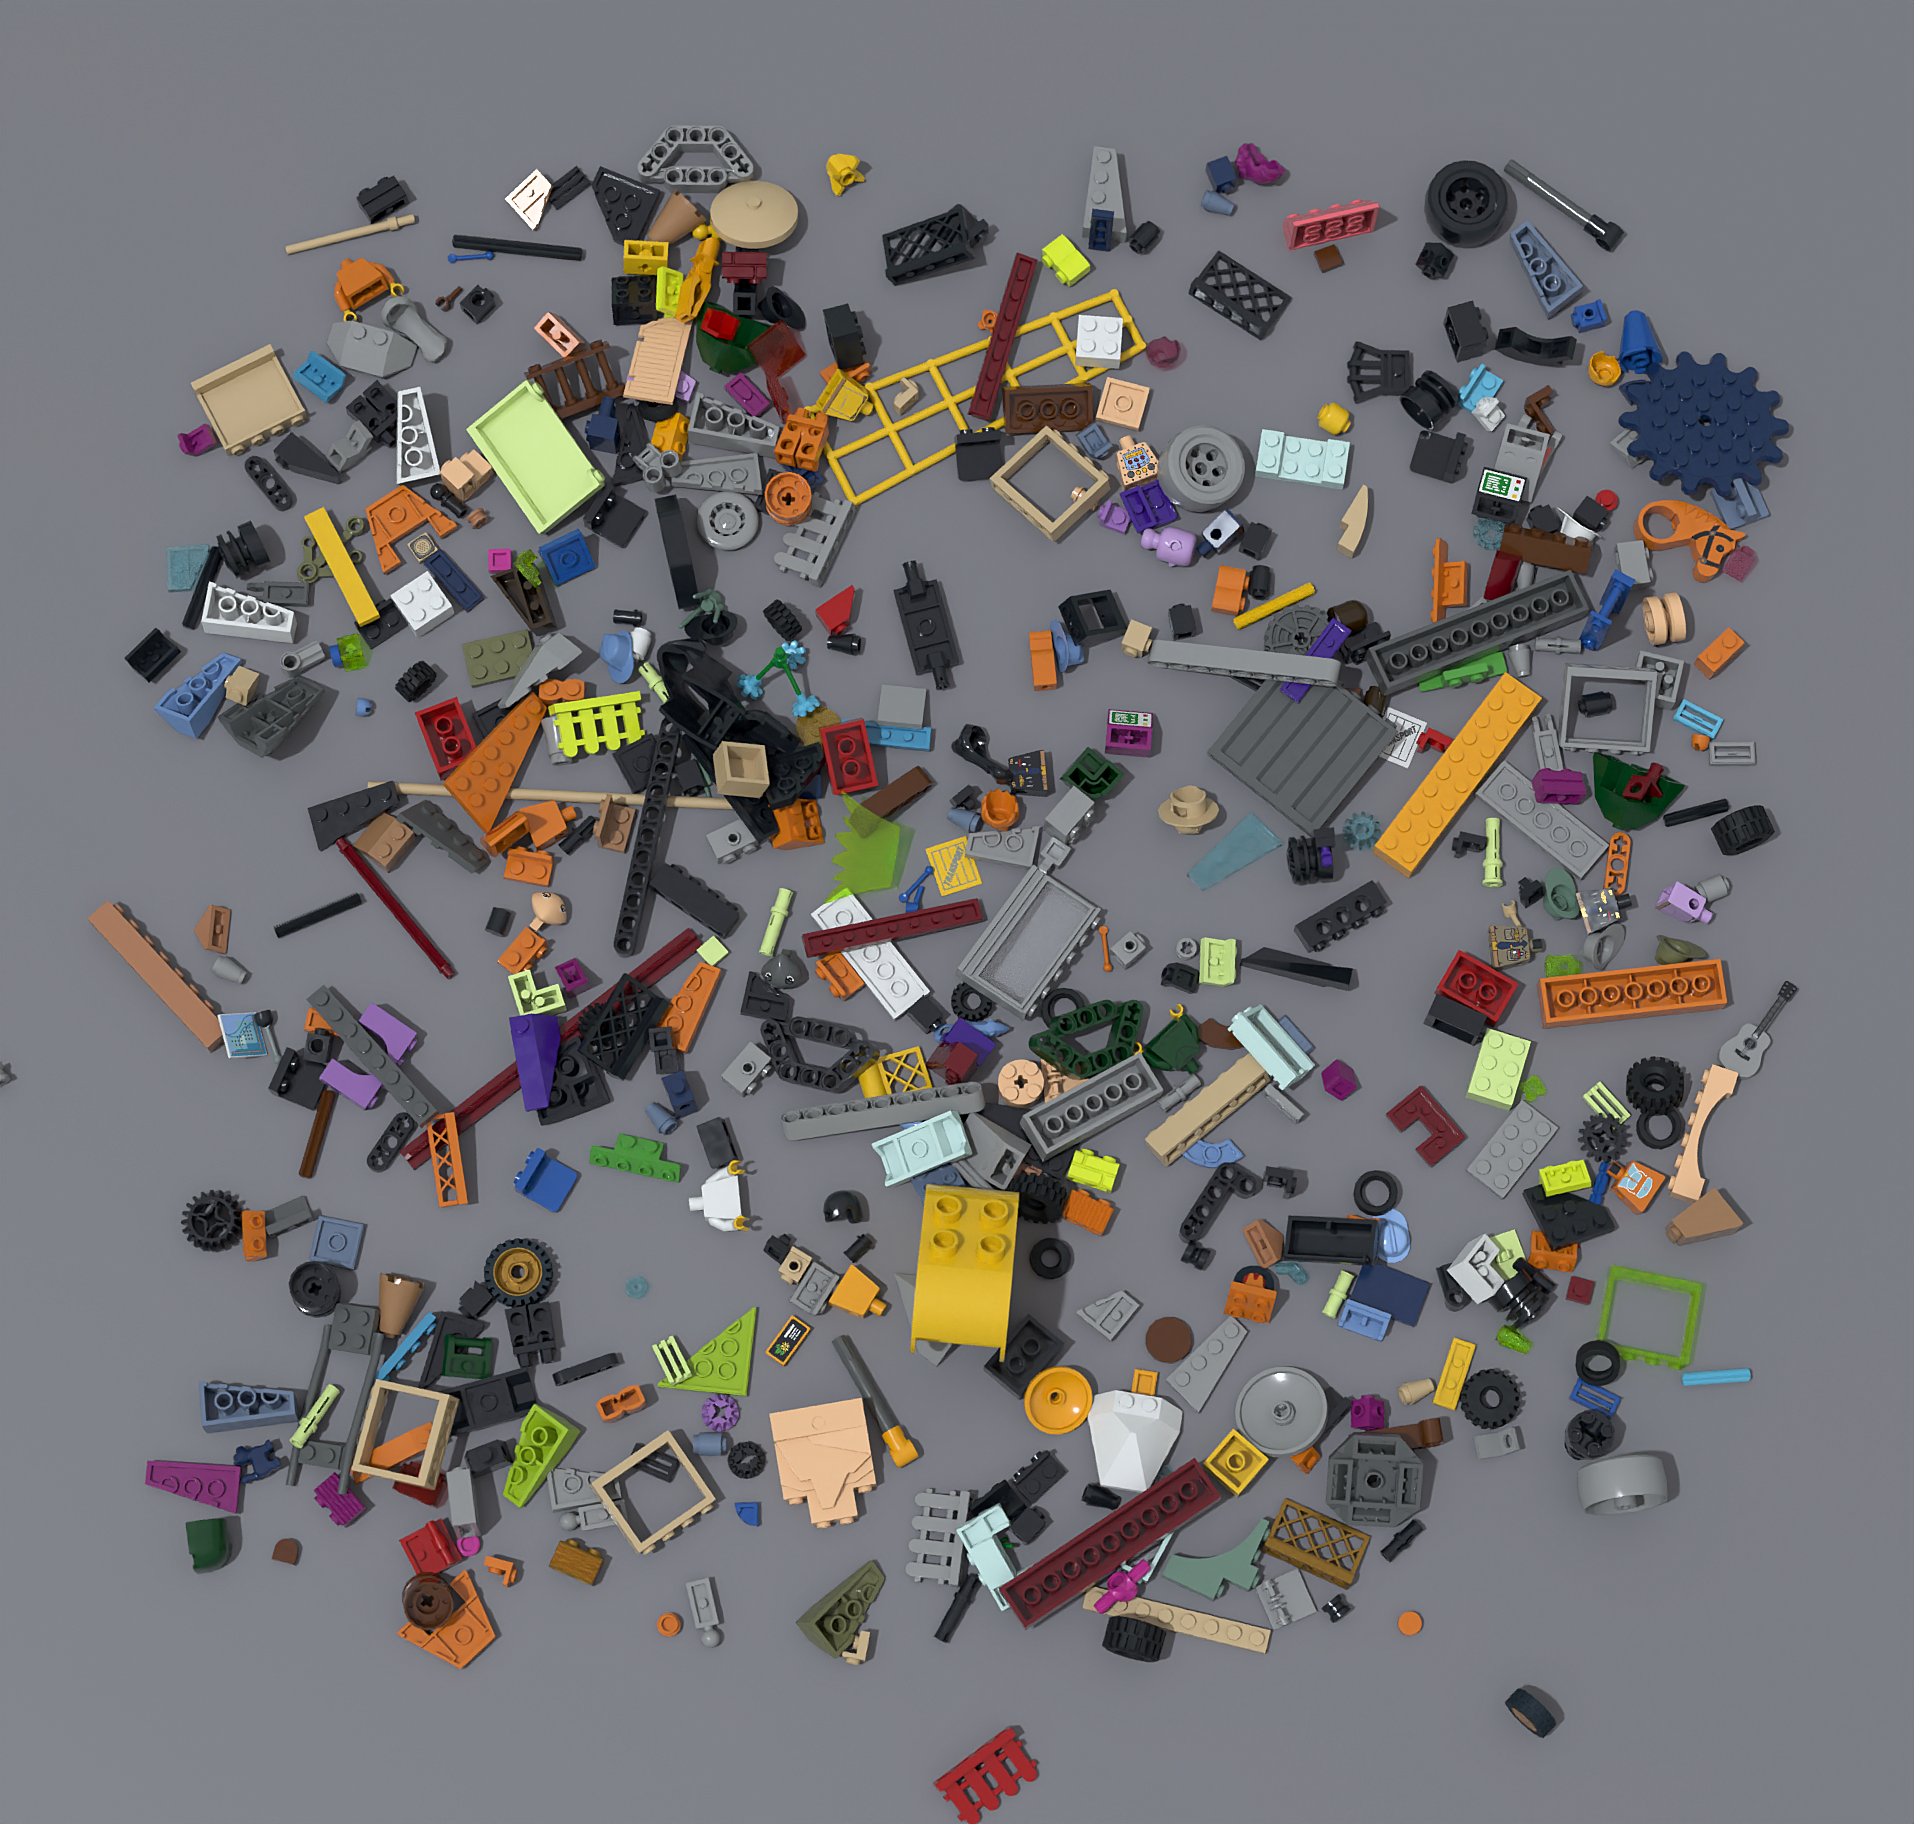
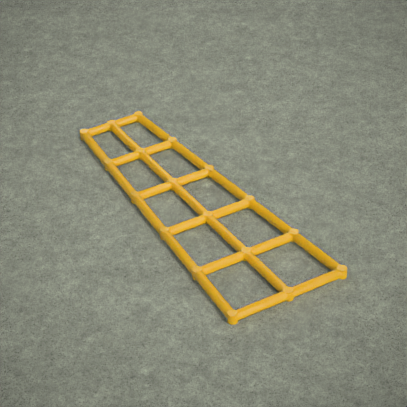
[804,289,1146,508]

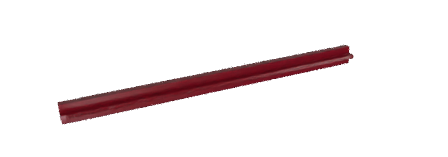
[400,928,702,1170]

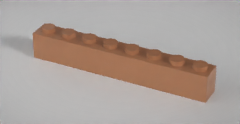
[87,900,224,1053]

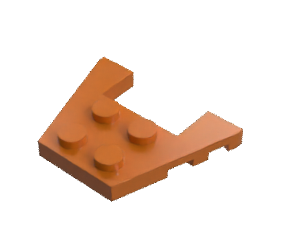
[365,485,457,575]
[397,1570,496,1670]

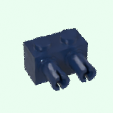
[585,396,621,454]

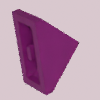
[555,958,590,999]

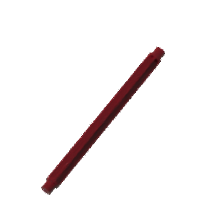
[335,837,455,979]

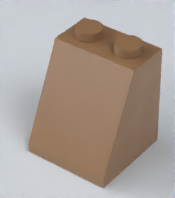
[1665,1187,1744,1246]

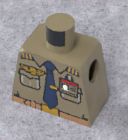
[1488,925,1542,971]

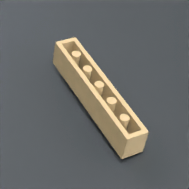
[1145,1053,1271,1167]

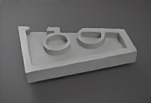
[547,1468,622,1513]

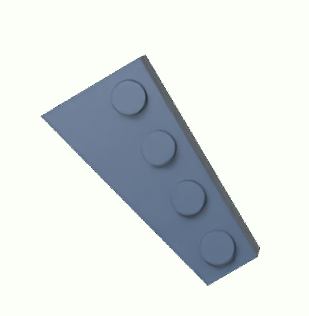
[1510,220,1583,319]
[199,1381,299,1433]

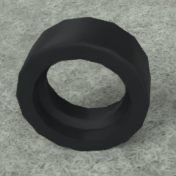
[1041,988,1084,1031]
[1636,1110,1681,1149]
[1353,1170,1398,1216]
[1575,1340,1620,1386]

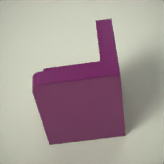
[1321,1059,1357,1101]

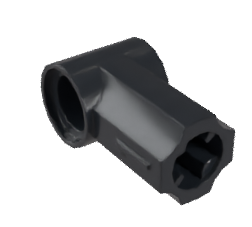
[1436,1263,1467,1312]

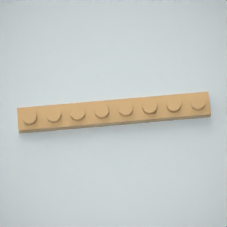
[1082,1586,1271,1654]

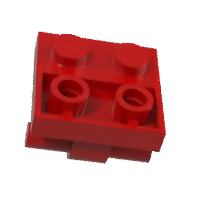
[399,1518,463,1574]

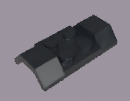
[438,1367,537,1437]

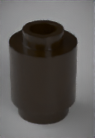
[1363,686,1388,718]

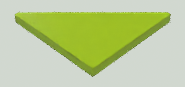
[657,1307,757,1397]

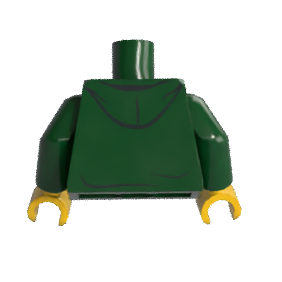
[1132,1004,1200,1074]

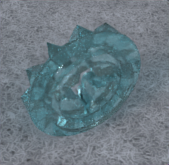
[1473,517,1506,550]

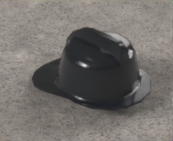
[757,286,805,329]
[684,611,738,646]

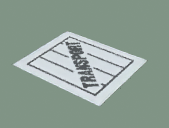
[1379,707,1427,768]

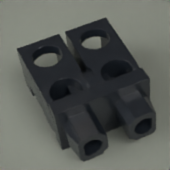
[345,380,397,448]
[505,1301,557,1368]

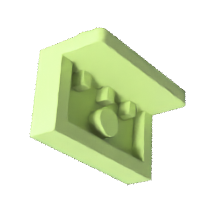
[1199,937,1237,987]

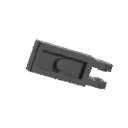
[247,581,310,606]

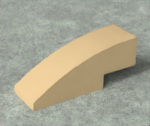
[1337,484,1368,559]

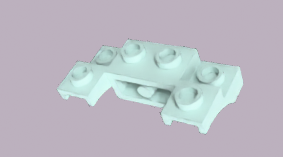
[956,1503,1034,1611]

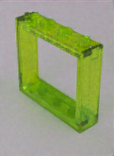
[1596,1265,1702,1370]

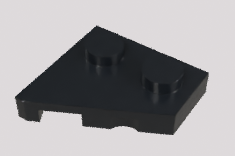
[740,971,790,1023]

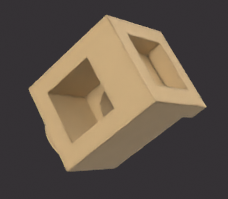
[778,1246,813,1285]

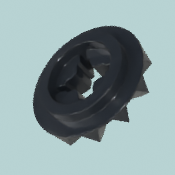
[728,1441,765,1479]

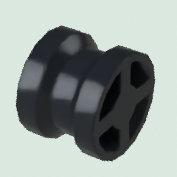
[1321,1594,1351,1623]

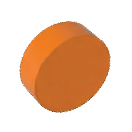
[1397,1611,1422,1636]

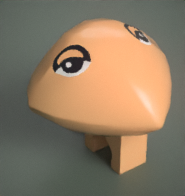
[529,892,567,931]

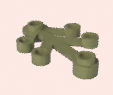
[297,516,365,584]

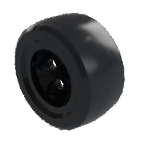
[1424,160,1508,248]

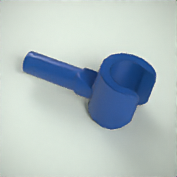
[906,886,924,913]

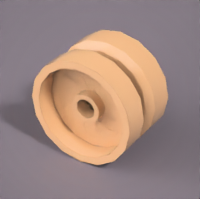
[1642,592,1686,646]

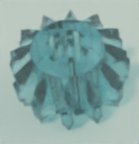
[1342,812,1381,851]

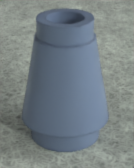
[1200,190,1234,215]
[947,807,982,833]
[645,1102,678,1136]

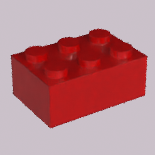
[415,697,476,780]
[818,718,878,795]
[1434,950,1519,1028]

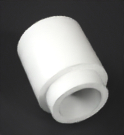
[630,627,651,662]

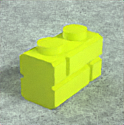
[1067,1149,1120,1193]

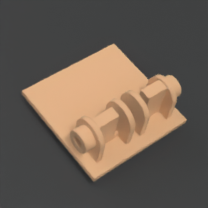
[1041,1057,1089,1103]

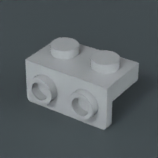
[788,1262,840,1316]

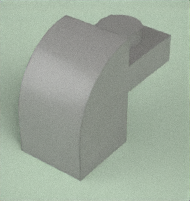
[325,421,373,472]

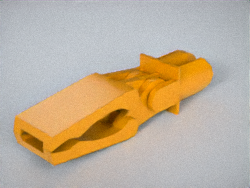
[675,237,720,323]

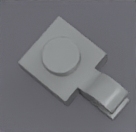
[1038,837,1071,875]

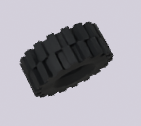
[1626,1056,1685,1116]
[1009,1172,1067,1224]
[1460,1369,1520,1430]

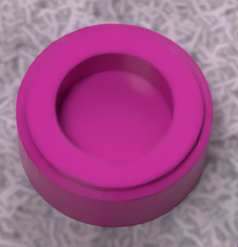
[456,1536,480,1557]

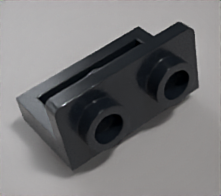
[125,628,181,683]
[969,1479,1027,1521]

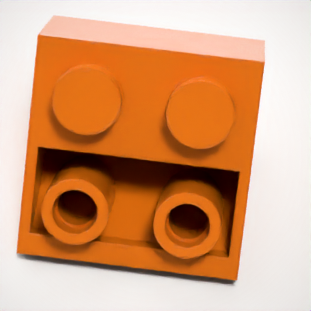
[768,799,824,850]

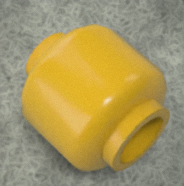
[1317,402,1351,435]

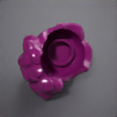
[1235,143,1285,184]

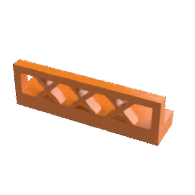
[426,1112,468,1207]

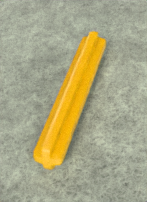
[1233,583,1315,630]

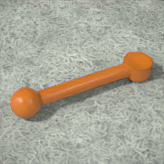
[1099,926,1112,972]

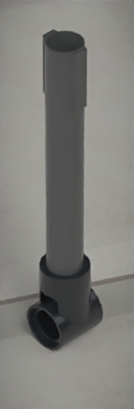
[1504,159,1624,251]

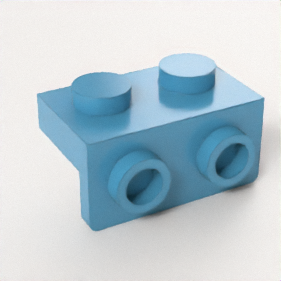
[292,351,346,403]

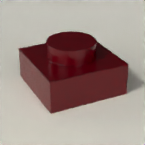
[1565,1276,1594,1305]

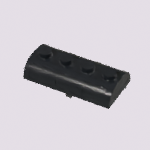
[1283,1215,1380,1266]

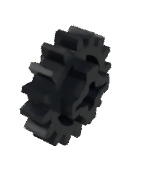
[1578,1113,1628,1163]

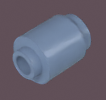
[693,1432,727,1456]

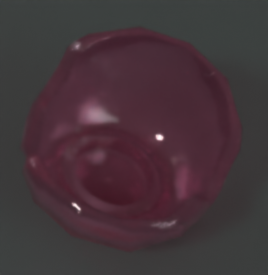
[1145,336,1181,369]

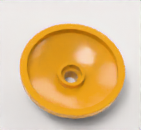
[1024,1366,1092,1435]

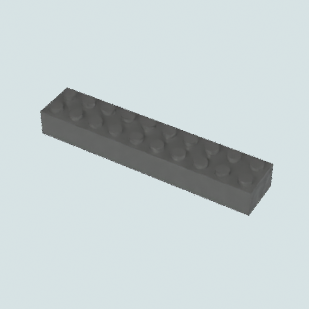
[1365,570,1589,696]

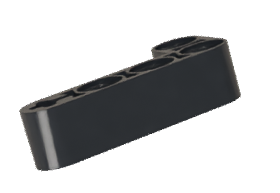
[1179,1162,1257,1244]

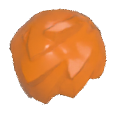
[981,789,1020,831]

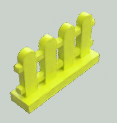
[548,691,645,758]

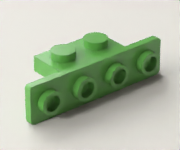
[1418,652,1507,692]
[589,1133,681,1183]

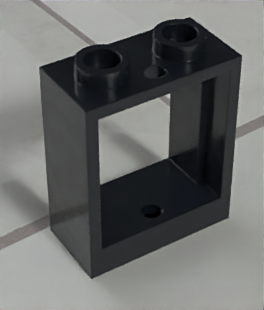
[1058,589,1127,646]
[1423,994,1489,1046]

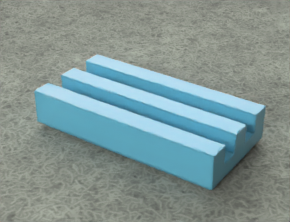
[1673,699,1724,740]

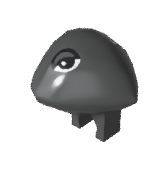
[761,949,803,989]

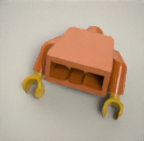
[334,258,404,322]

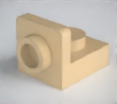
[893,377,919,416]
[842,1631,870,1665]

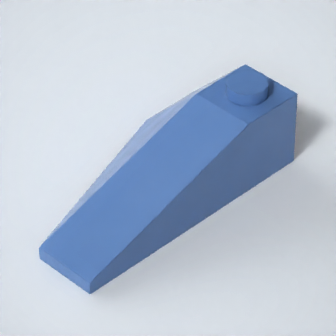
[154,652,242,739]

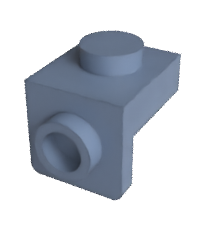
[1076,423,1113,459]

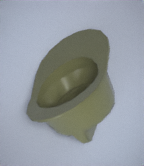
[1655,935,1706,965]

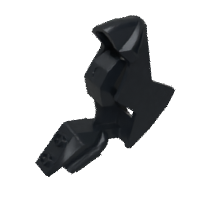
[657,638,801,758]

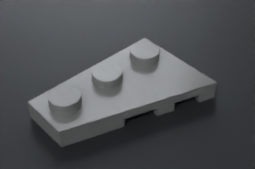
[965,826,1040,870]

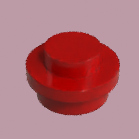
[1595,490,1618,511]

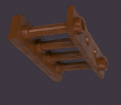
[524,340,625,419]

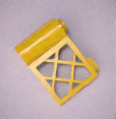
[858,1046,933,1098]

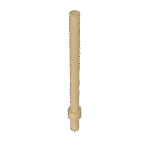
[285,214,415,255]

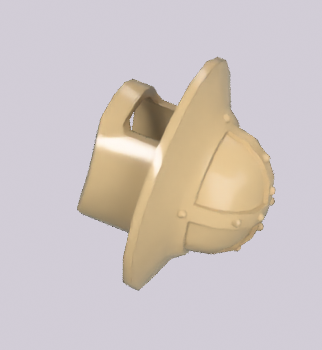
[1158,785,1219,834]

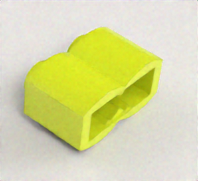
[1041,234,1090,287]

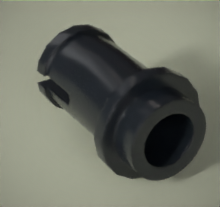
[613,609,642,627]
[843,1234,873,1263]

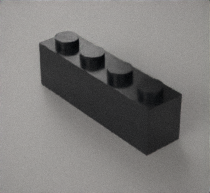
[649,863,740,939]

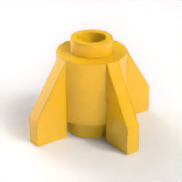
[826,154,865,196]

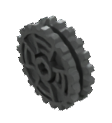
[1264,604,1333,659]

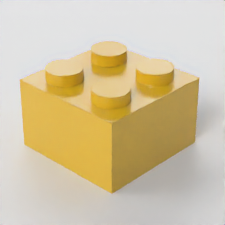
[1202,1429,1269,1497]

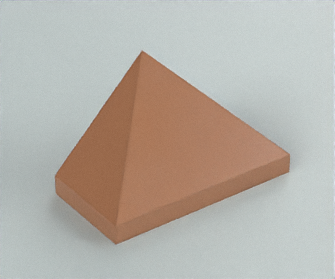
[194,905,230,954]
[1242,1219,1284,1269]

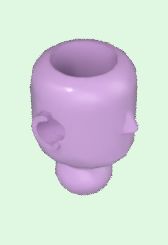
[1141,527,1197,567]

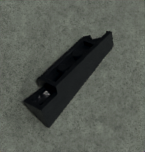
[1240,947,1353,991]

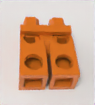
[774,407,829,472]

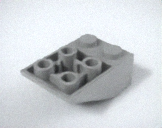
[1494,423,1550,503]
[963,1112,1031,1191]

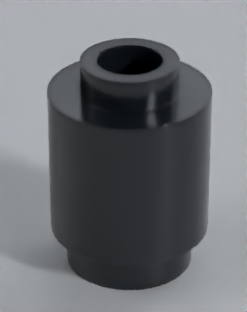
[1128,221,1160,254]
[1248,565,1272,600]
[1578,691,1613,717]

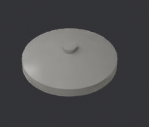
[1235,1367,1329,1458]

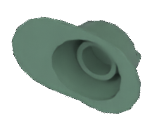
[1543,868,1580,920]

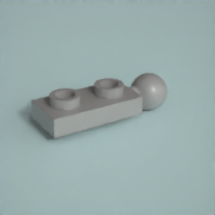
[559,1499,628,1531]
[686,1578,720,1648]

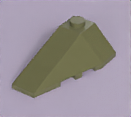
[796,1560,885,1659]

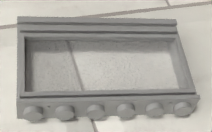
[956,865,1101,1021]

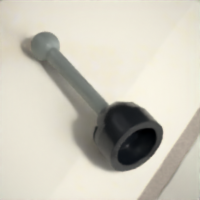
[253,1010,282,1064]

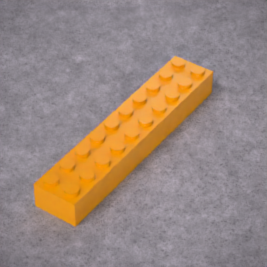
[1372,672,1542,879]

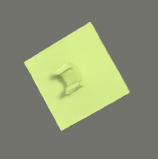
[1490,1229,1527,1282]

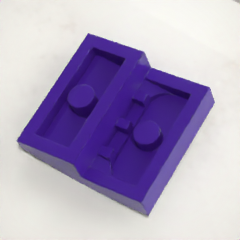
[1119,480,1178,534]

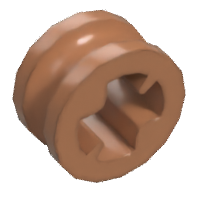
[466,508,489,529]

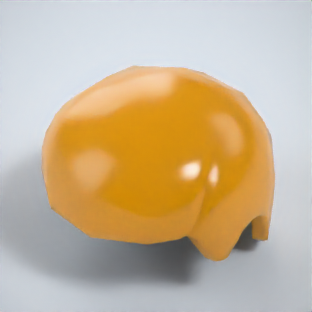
[1588,351,1621,386]

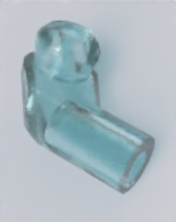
[1275,1262,1307,1285]

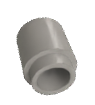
[1694,874,1730,903]

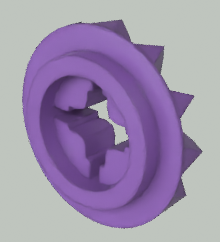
[702,1394,739,1432]

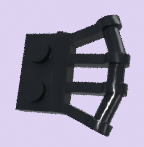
[1347,341,1409,404]

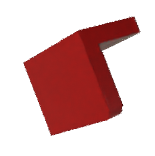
[701,308,739,340]

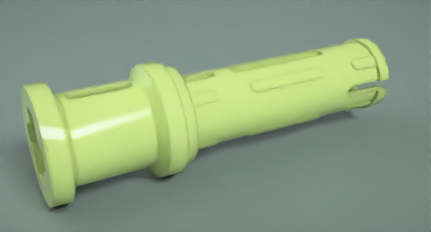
[1482,818,1503,888]

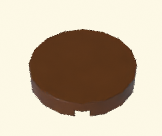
[1145,1317,1191,1364]

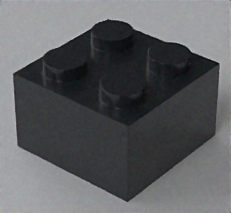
[1443,300,1488,363]
[823,303,866,370]

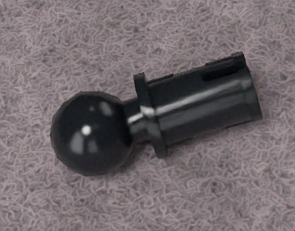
[430,483,468,519]

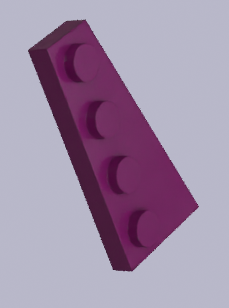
[145,1461,242,1514]

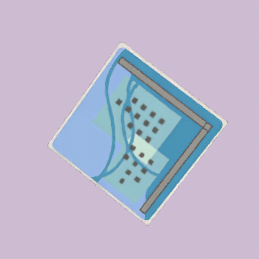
[217,1012,267,1059]

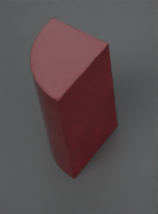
[1483,550,1522,600]

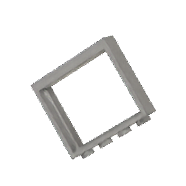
[1557,663,1657,755]

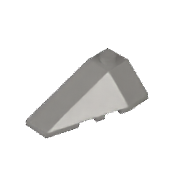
[498,632,582,709]

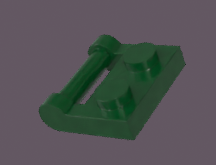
[442,1334,492,1379]

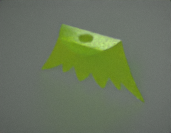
[823,791,901,904]

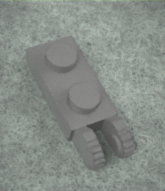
[1531,714,1563,771]

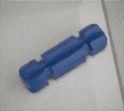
[1589,1162,1610,1205]

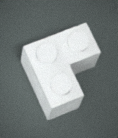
[1447,1234,1504,1304]

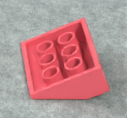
[1282,199,1379,251]

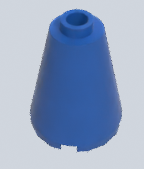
[1618,310,1663,374]

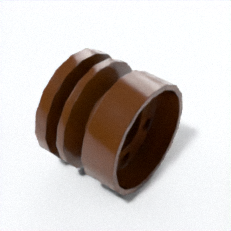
[402,1572,453,1630]

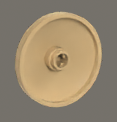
[710,181,798,249]

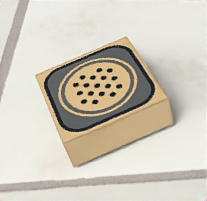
[407,532,438,564]

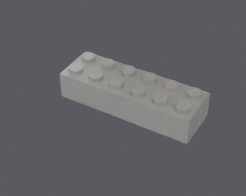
[1020,1052,1164,1162]

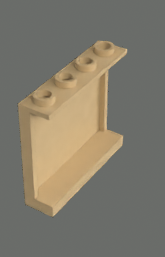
[191,344,308,457]

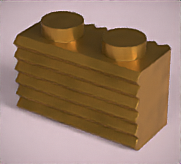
[549,1538,604,1586]

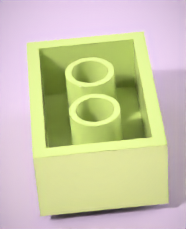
[1465,1028,1531,1111]

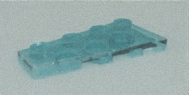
[1187,812,1283,891]

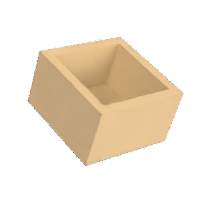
[713,741,770,798]

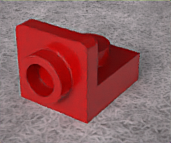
[1416,728,1453,753]

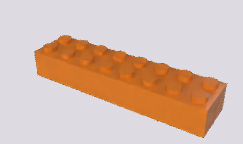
[1537,959,1727,1029]

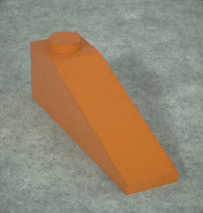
[351,1421,433,1485]

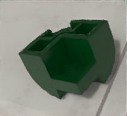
[1059,747,1125,800]
[185,1518,232,1574]

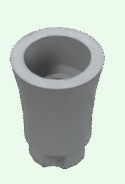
[541,716,572,765]

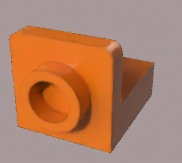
[484,1556,518,1587]

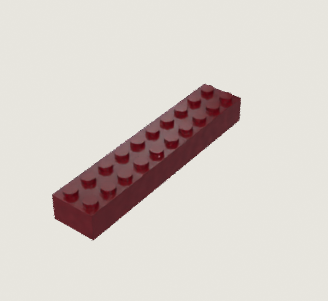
[999,1458,1221,1631]

